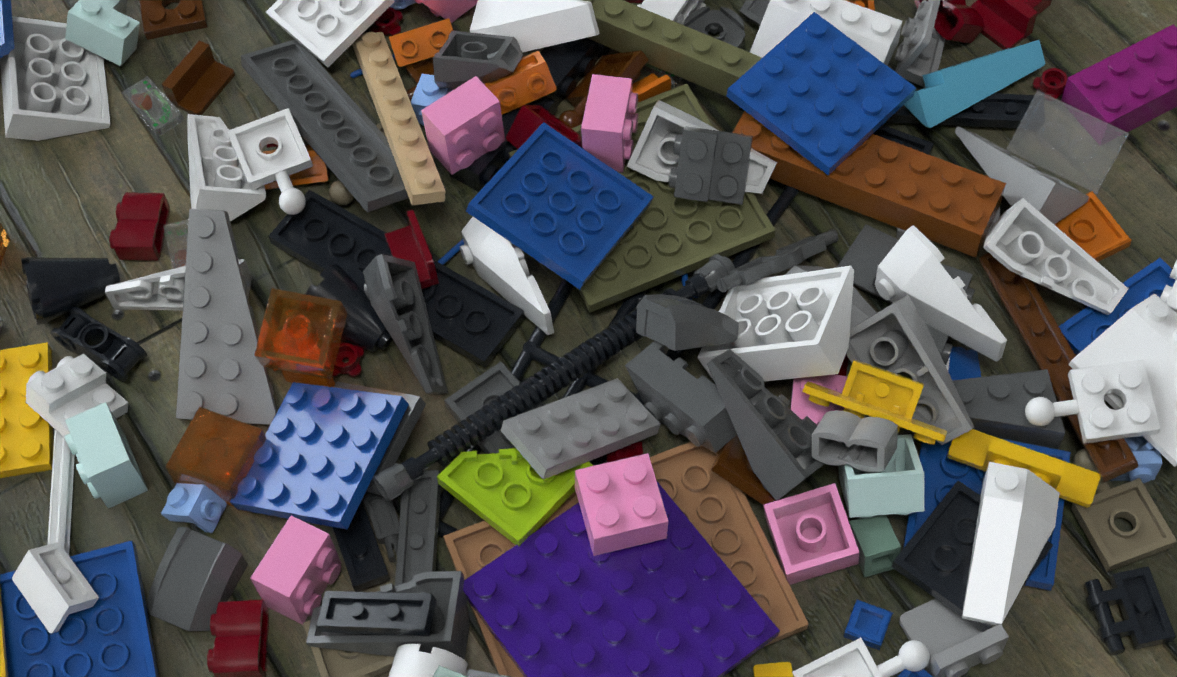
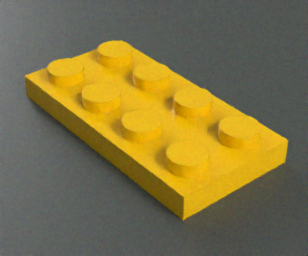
[0,342,53,478]

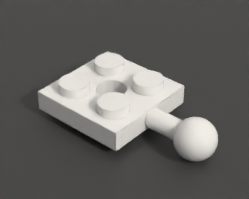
[227,108,313,215]
[1025,360,1161,444]
[792,638,930,677]

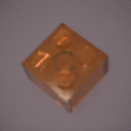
[254,288,348,380]
[165,407,267,507]

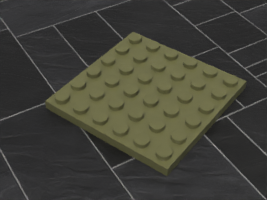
[509,84,775,313]

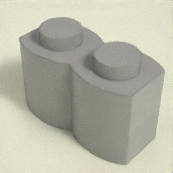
[812,410,898,472]

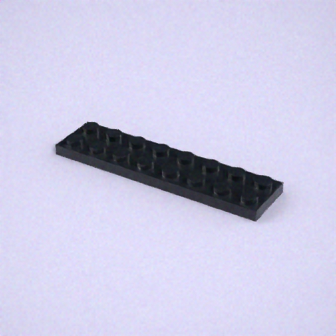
[268,189,525,368]

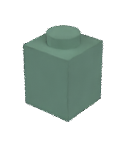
[849,515,901,577]

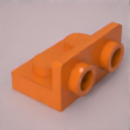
[389,18,453,67]
[484,51,557,115]

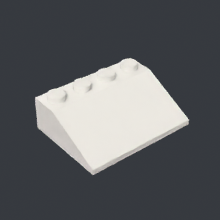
[750,0,902,66]
[0,16,111,141]
[697,266,854,381]
[1069,294,1177,467]

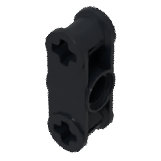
[50,306,147,382]

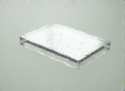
[1006,90,1130,194]

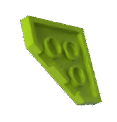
[437,448,593,546]

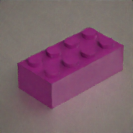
[1061,24,1177,146]

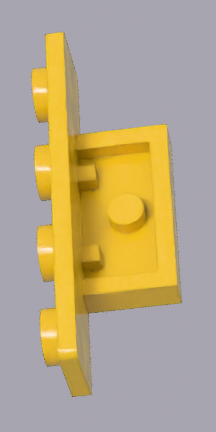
[802,359,947,445]
[947,429,1101,508]

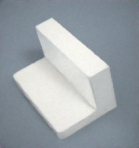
[12,542,99,634]

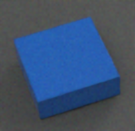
[844,600,893,651]

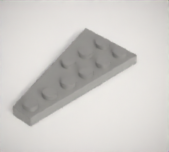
[176,209,277,425]

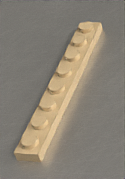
[352,32,446,205]

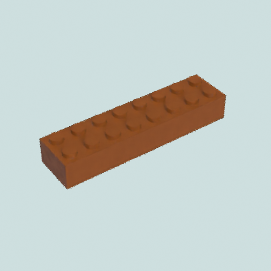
[732,111,1006,257]

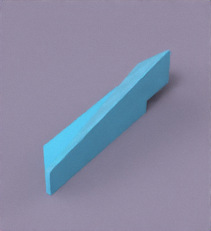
[904,40,1045,128]

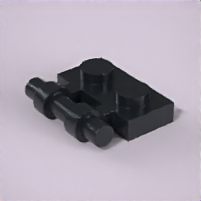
[1085,566,1176,655]

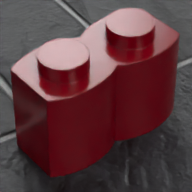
[914,0,985,43]
[109,192,170,261]
[207,599,269,677]

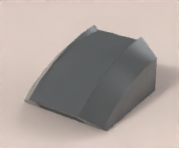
[433,31,523,88]
[636,294,739,351]
[146,527,248,631]

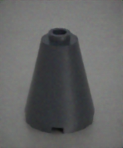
[21,257,120,325]
[296,264,393,353]

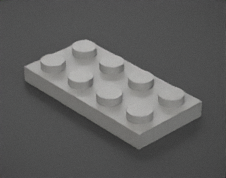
[501,378,660,479]

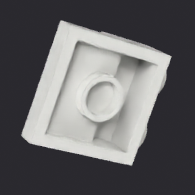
[26,354,128,437]

